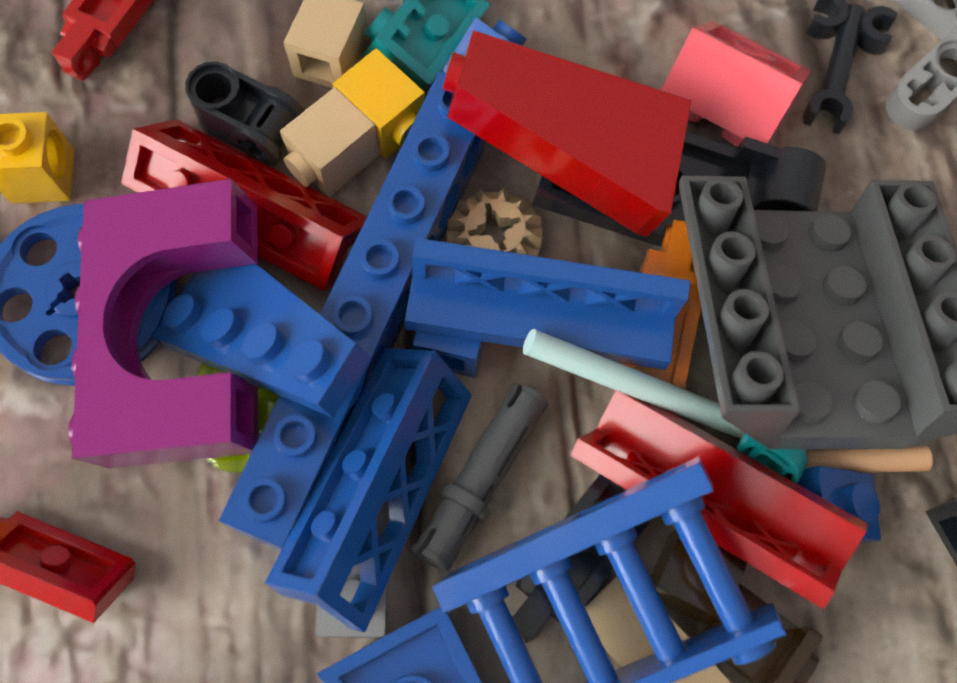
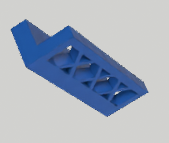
[405,237,690,370]
[265,348,472,633]

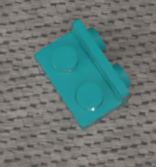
[361,0,490,91]

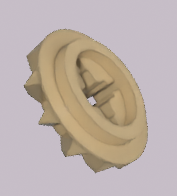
[447,187,542,256]

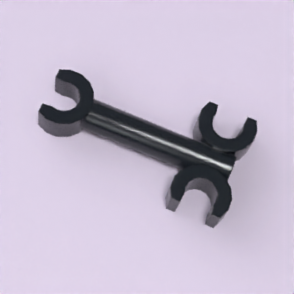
[802,0,898,134]

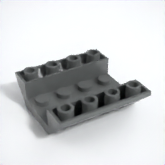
[678,176,957,449]

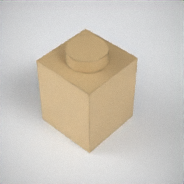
[283,0,369,88]
[280,87,380,197]

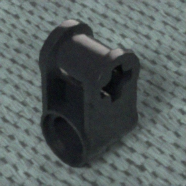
[185,61,305,166]

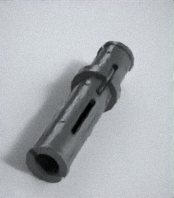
[411,383,548,573]

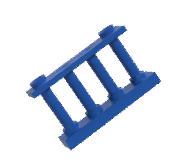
[432,456,786,683]

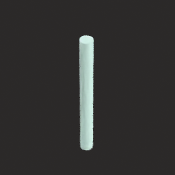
[523,329,744,439]

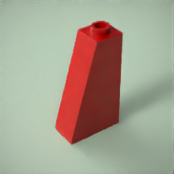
[442,30,692,237]

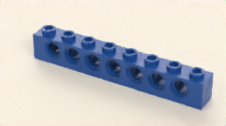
[218,71,487,551]

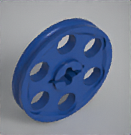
[0,204,177,386]

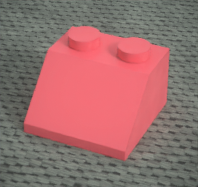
[661,21,812,146]

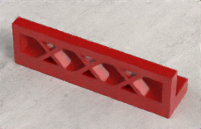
[121,119,367,291]
[570,390,869,609]

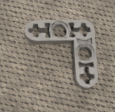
[886,0,957,131]

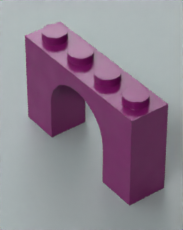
[68,179,259,469]

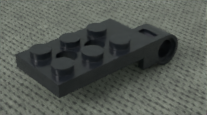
[532,131,827,247]

